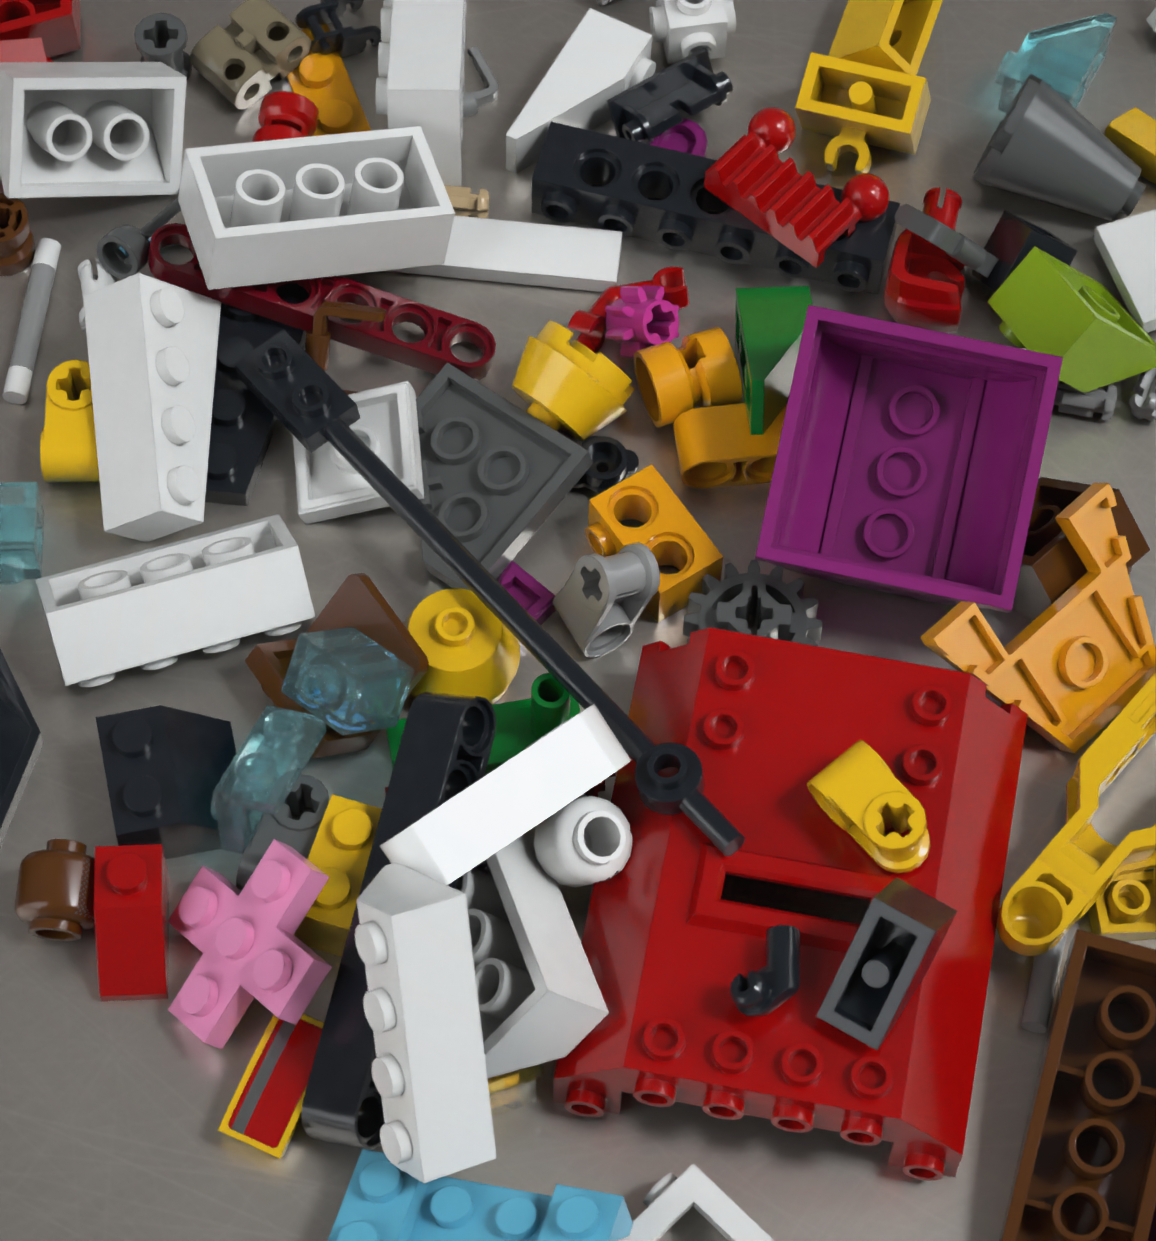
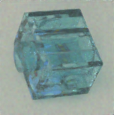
[281,627,415,735]

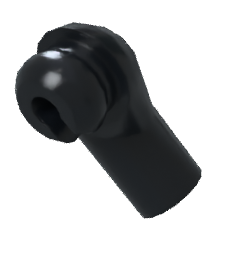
[730,925,800,1017]

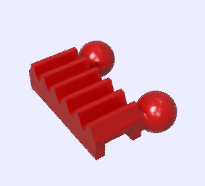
[704,107,890,268]

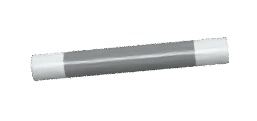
[2,238,61,405]

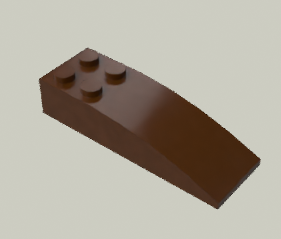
[999,929,1156,1241]

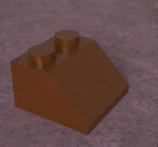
[1013,477,1150,620]

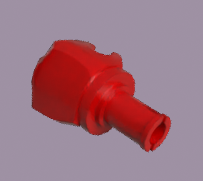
[884,187,965,333]

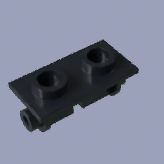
[607,48,733,144]

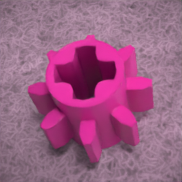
[605,285,679,358]

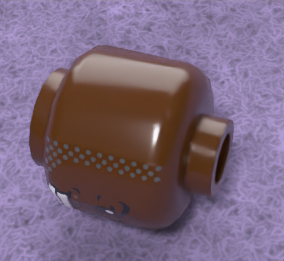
[14,839,95,941]

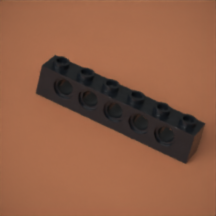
[532,122,900,295]

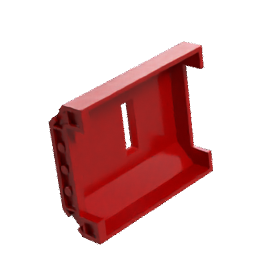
[553,627,1028,1181]

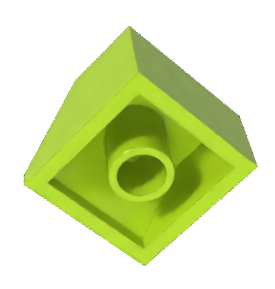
[987,246,1156,393]

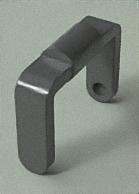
[895,204,999,278]

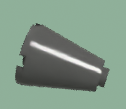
[972,73,1146,221]

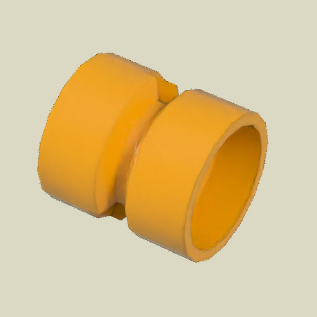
[633,327,743,428]

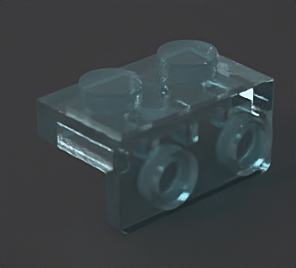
[211,705,326,854]

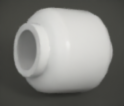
[533,796,633,888]

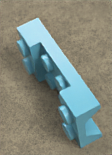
[328,1149,633,1241]

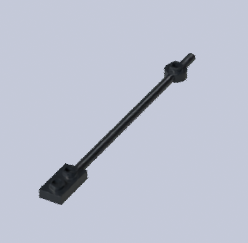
[234,329,745,856]

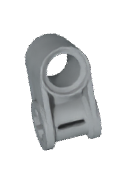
[553,542,660,658]

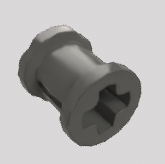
[134,13,192,81]

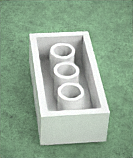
[178,126,455,290]

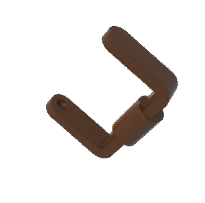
[305,301,386,395]

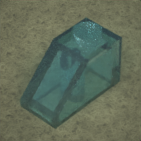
[995,13,1117,113]

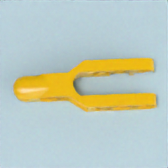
[996,673,1156,956]

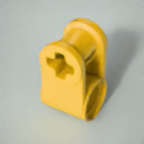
[40,359,99,483]
[807,740,930,873]

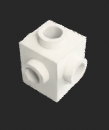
[649,0,736,64]

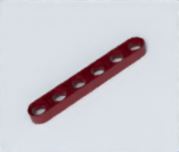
[148,223,496,381]

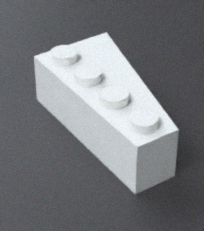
[376,0,467,187]
[83,273,221,543]

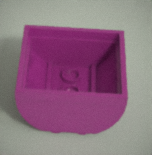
[755,305,1063,613]

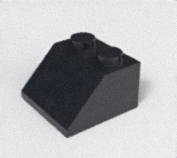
[96,705,253,859]

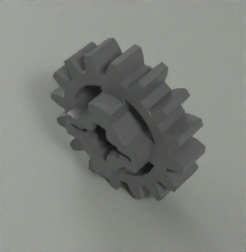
[683,560,823,646]

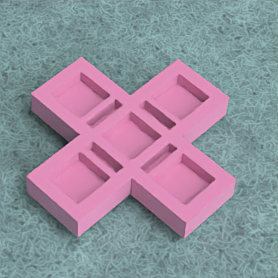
[167,839,332,1049]

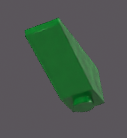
[735,286,813,435]

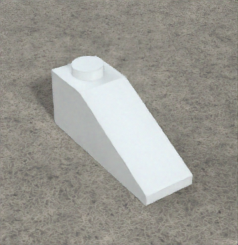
[506,8,656,174]

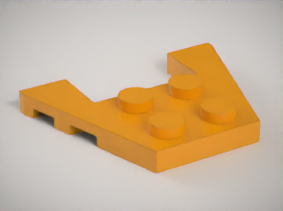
[920,483,1156,753]

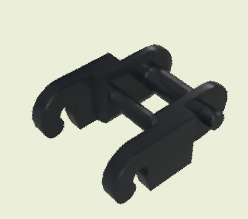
[295,0,381,57]

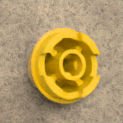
[512,320,635,441]
[403,588,520,704]

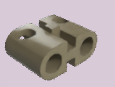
[189,0,311,109]

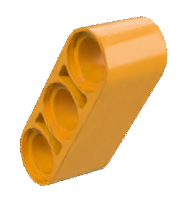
[673,403,787,489]

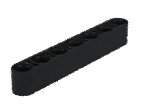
[301,692,496,1149]

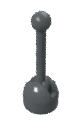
[97,198,181,279]

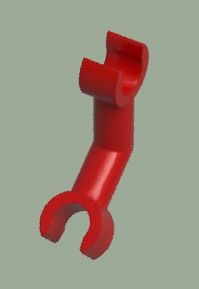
[568,267,690,353]

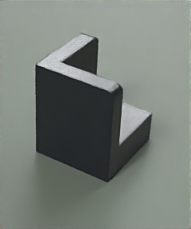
[971,210,1078,292]

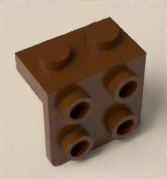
[245,573,429,759]

